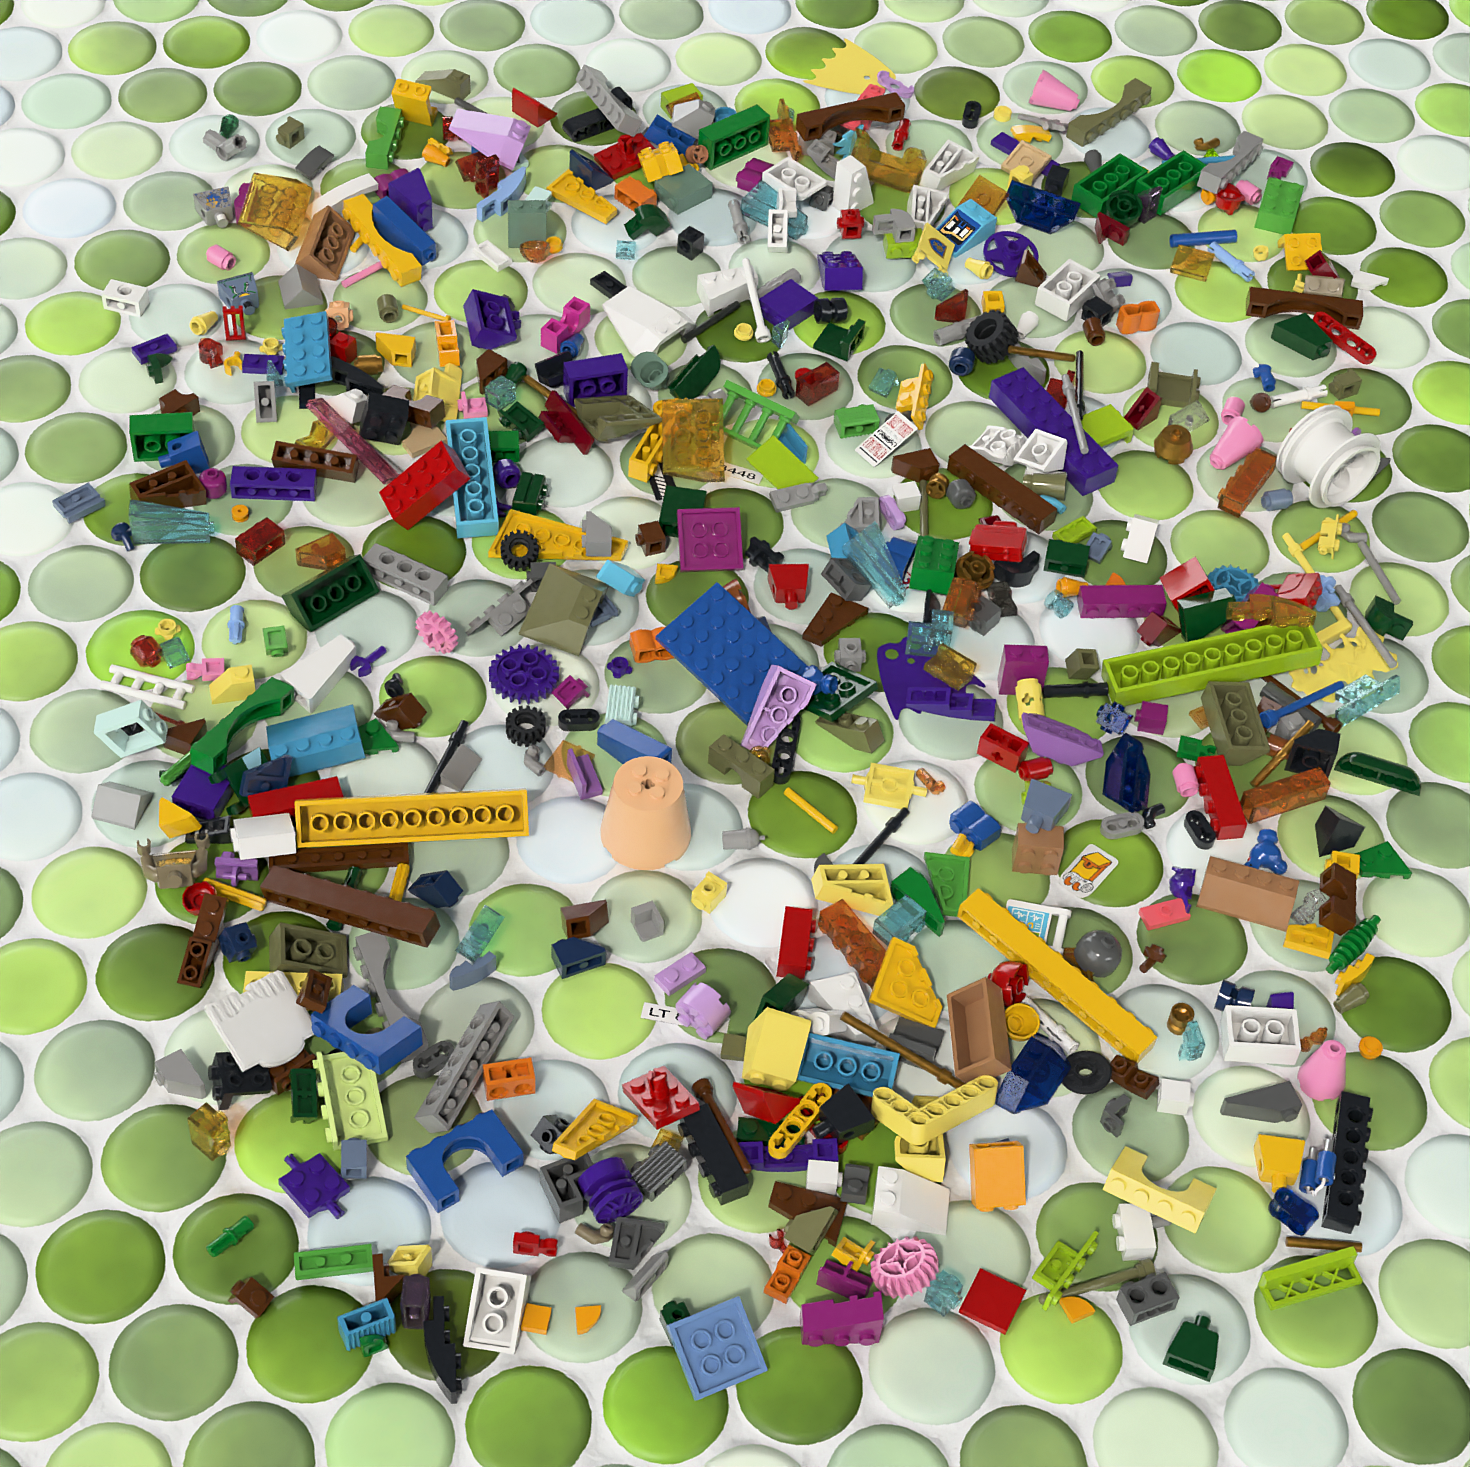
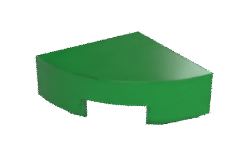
[359,1334,388,1358]

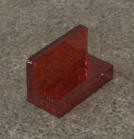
[1046,370,1076,410]

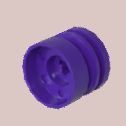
[577,1157,643,1224]

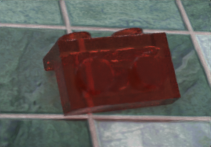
[455,151,501,182]

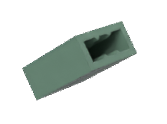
[654,164,713,215]
[508,200,547,248]

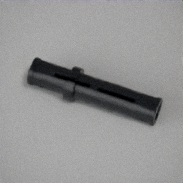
[767,351,795,399]
[1042,681,1108,699]

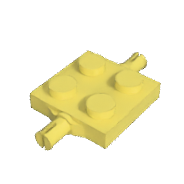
[851,763,927,809]

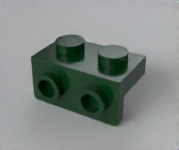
[497,401,545,442]

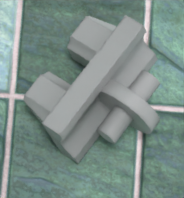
[1092,278,1125,313]

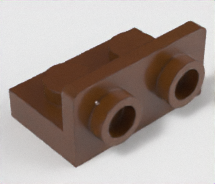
[268,1048,317,1095]

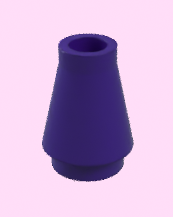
[1148,137,1175,160]

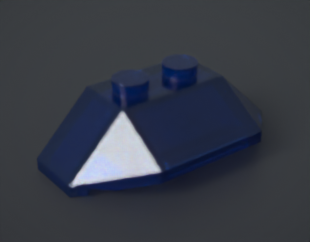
[1005,180,1081,235]
[1102,733,1151,813]
[995,1033,1071,1114]

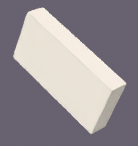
[473,240,512,272]

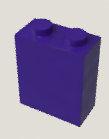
[759,279,818,333]
[171,765,234,820]

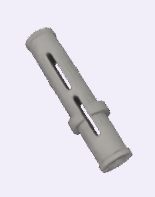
[728,199,750,244]

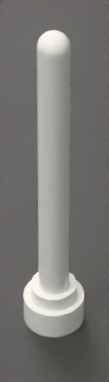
[742,258,772,343]

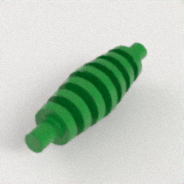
[1326,915,1381,974]

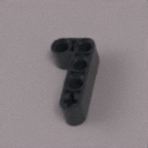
[562,87,632,142]

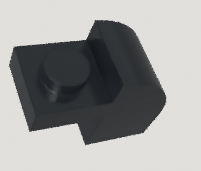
[993,550,1040,588]

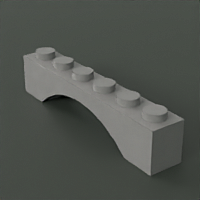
[575,64,643,137]
[1197,131,1263,194]
[353,932,428,1063]

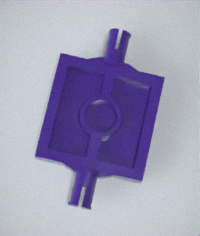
[278,1153,350,1219]

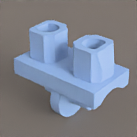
[1314,575,1341,612]

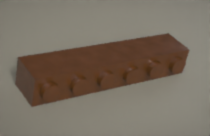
[947,444,1057,535]

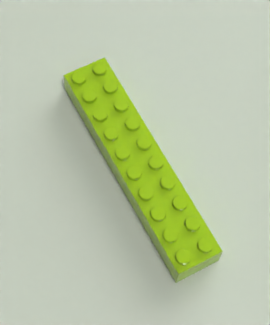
[1101,616,1323,708]

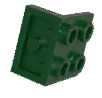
[813,319,866,361]

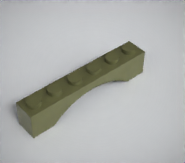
[1066,78,1152,147]

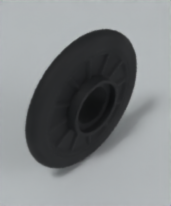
[1059,1051,1112,1095]

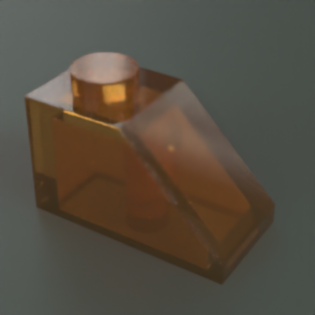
[295,533,346,570]

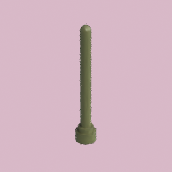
[916,480,928,544]
[1039,1258,1156,1305]

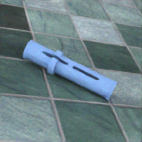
[1207,241,1255,282]

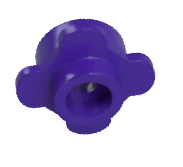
[607,657,632,678]

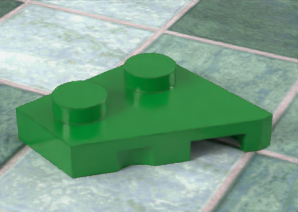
[359,718,399,755]
[1355,841,1412,879]

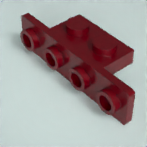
[538,390,595,455]

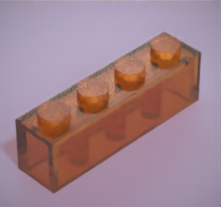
[1217,447,1277,518]
[1240,767,1331,824]

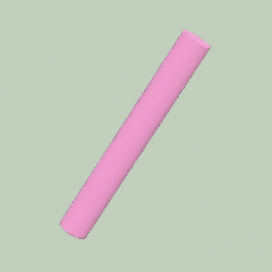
[341,261,383,288]

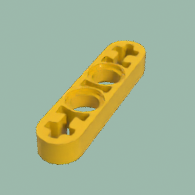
[768,1083,832,1159]

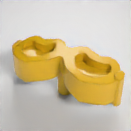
[428,138,453,156]

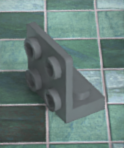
[886,1017,944,1070]

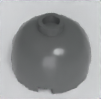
[1074,930,1122,978]

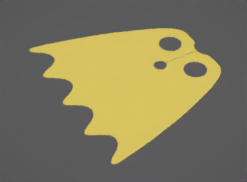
[803,39,896,95]

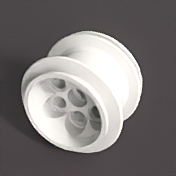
[1276,404,1381,508]

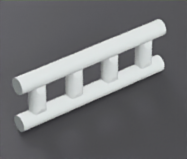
[100,664,195,710]

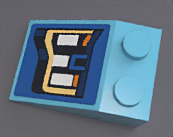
[936,199,997,258]

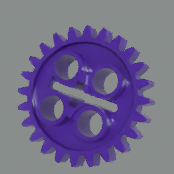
[489,644,559,704]

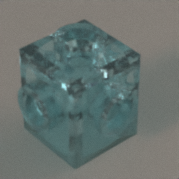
[922,267,955,302]
[485,375,516,410]
[924,1270,963,1317]

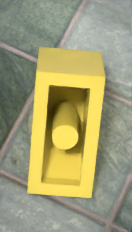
[209,665,256,704]

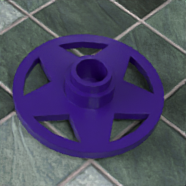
[983,231,1039,277]

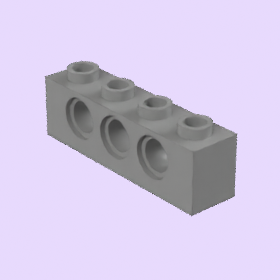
[363,543,448,606]

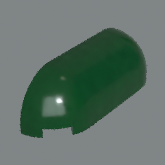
[668,345,721,401]
[1334,752,1421,796]

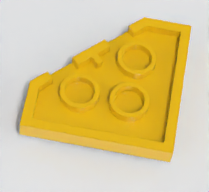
[868,937,943,1028]

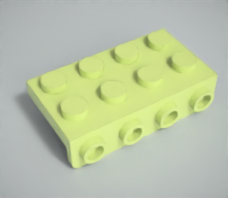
[312,1051,388,1151]

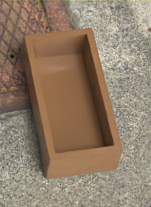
[947,977,1012,1083]

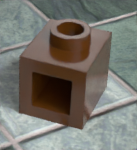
[635,521,666,557]

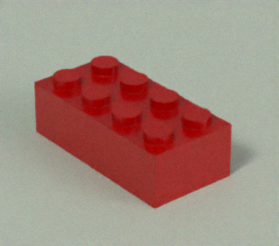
[379,440,470,530]

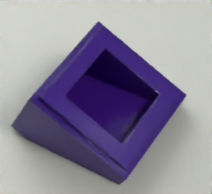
[1107,271,1133,287]
[1266,992,1294,1009]

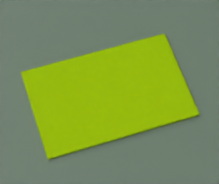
[746,435,819,490]

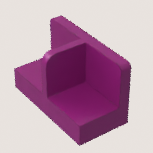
[816,1259,873,1299]

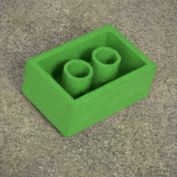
[1254,177,1304,235]

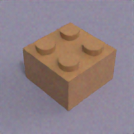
[1012,823,1064,876]

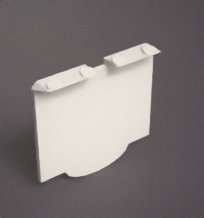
[203,970,315,1072]

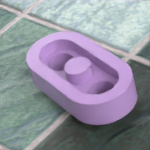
[879,495,906,530]

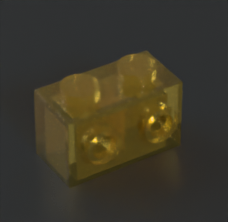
[187,1102,231,1162]

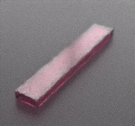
[306,398,399,484]

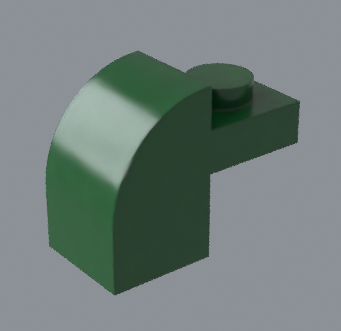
[624,204,670,241]
[1365,595,1413,641]

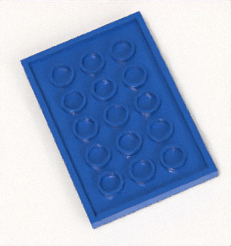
[655,582,808,726]

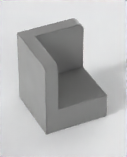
[631,900,664,942]

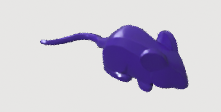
[1169,866,1196,913]

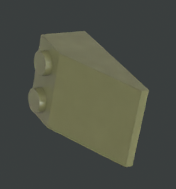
[269,922,348,978]

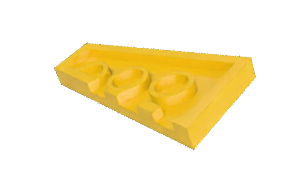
[546,169,617,224]
[552,1099,638,1160]

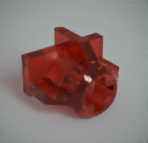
[198,338,223,369]

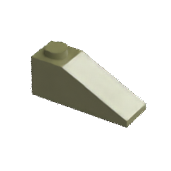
[415,69,471,100]

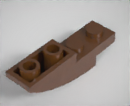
[177,893,229,989]

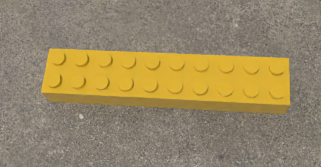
[295,788,529,848]

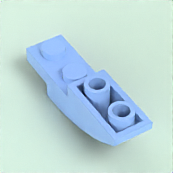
[477,166,526,222]

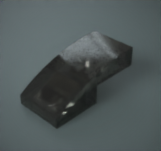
[986,581,1017,617]

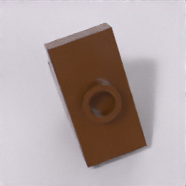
[159,389,200,415]

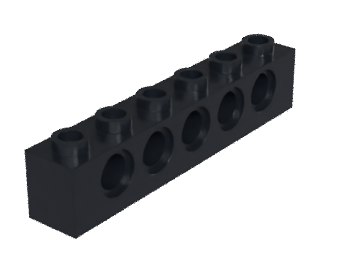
[1321,1091,1373,1234]

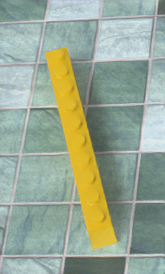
[957,888,1157,1064]

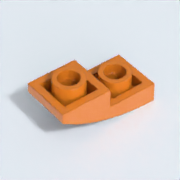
[763,1245,811,1304]

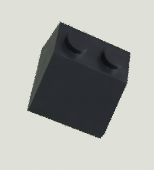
[1284,729,1341,781]

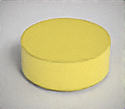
[993,106,1012,122]

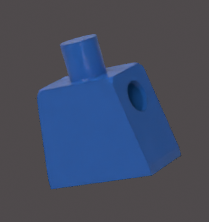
[158,431,210,474]

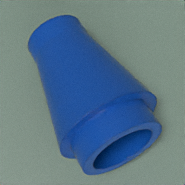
[560,333,584,358]

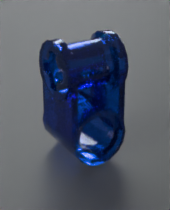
[1268,1188,1319,1236]

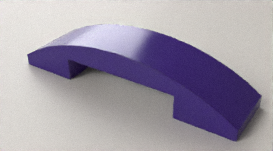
[738,1138,838,1172]

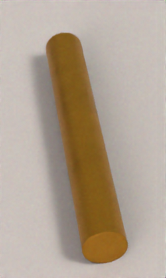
[1285,1237,1362,1253]

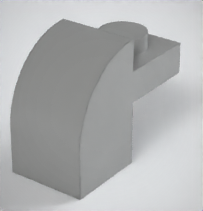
[872,209,916,243]

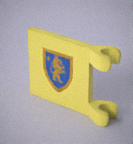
[912,222,955,282]

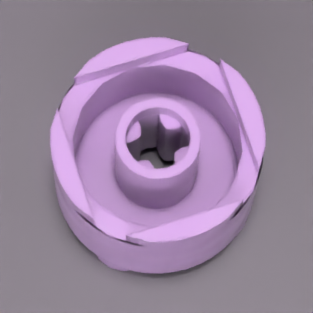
[675,982,731,1040]

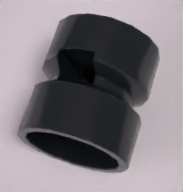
[813,297,848,324]

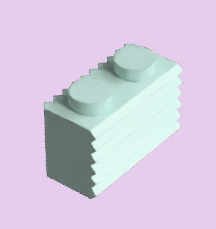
[605,684,640,728]

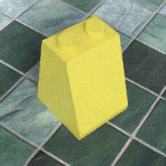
[742,1007,811,1091]

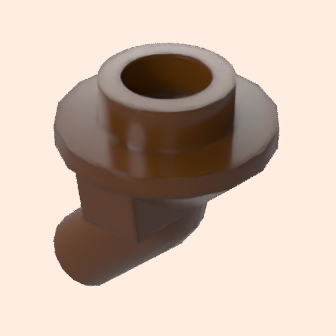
[1139,944,1167,973]

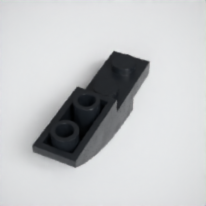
[423,1296,462,1404]

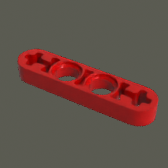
[1312,312,1377,365]

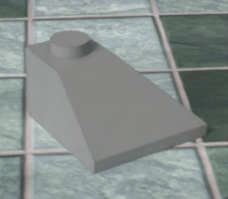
[672,99,715,139]

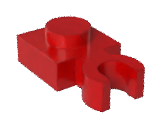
[513,1231,558,1257]

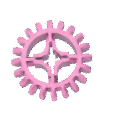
[870,1236,939,1299]

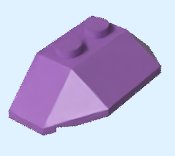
[1022,712,1104,766]

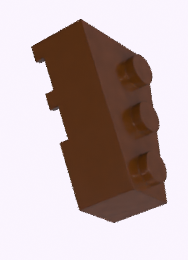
[129,460,206,513]

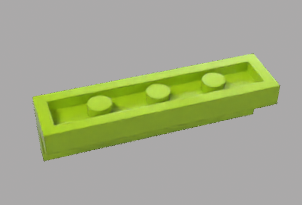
[1258,1246,1363,1311]

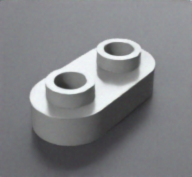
[1100,812,1144,839]

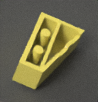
[811,864,893,918]

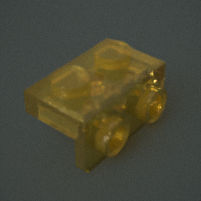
[923,643,977,691]

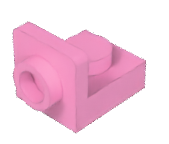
[457,391,488,419]

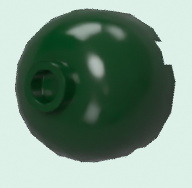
[1105,190,1143,227]

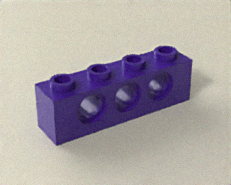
[230,466,317,502]

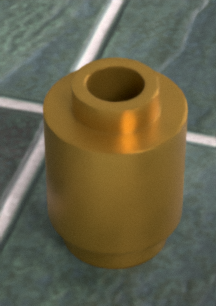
[354,354,383,375]

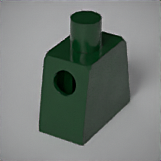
[1163,1315,1219,1382]

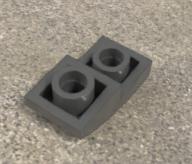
[295,145,334,180]

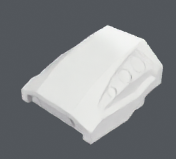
[969,426,1025,466]

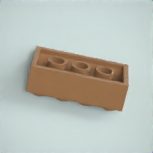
[294,205,355,281]
[1196,856,1299,932]

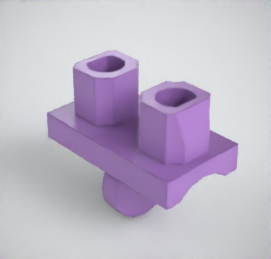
[215,851,259,887]

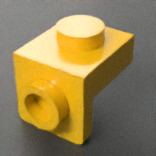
[832,1237,875,1271]

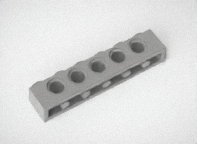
[414,1001,514,1133]

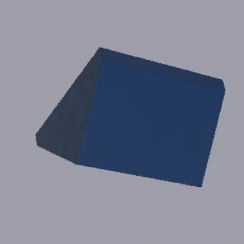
[569,149,614,191]

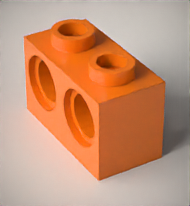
[483,1057,535,1101]

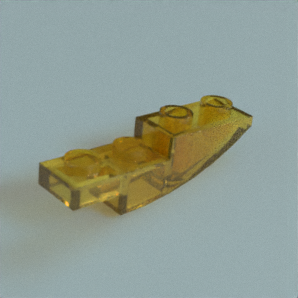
[1226,594,1316,628]

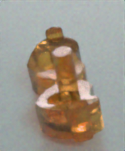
[1300,1027,1328,1052]

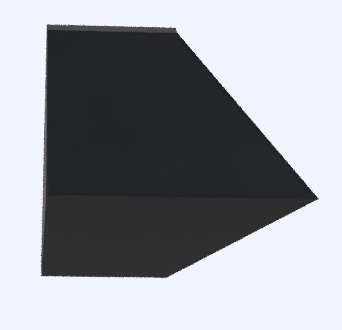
[1315,805,1365,857]

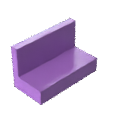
[567,748,603,800]

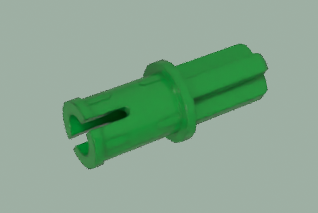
[206,1216,254,1257]

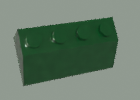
[282,554,380,632]

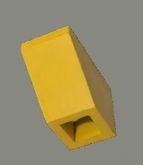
[375,332,416,368]

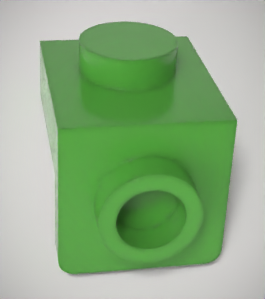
[262,625,288,657]

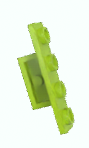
[1032,1231,1099,1311]

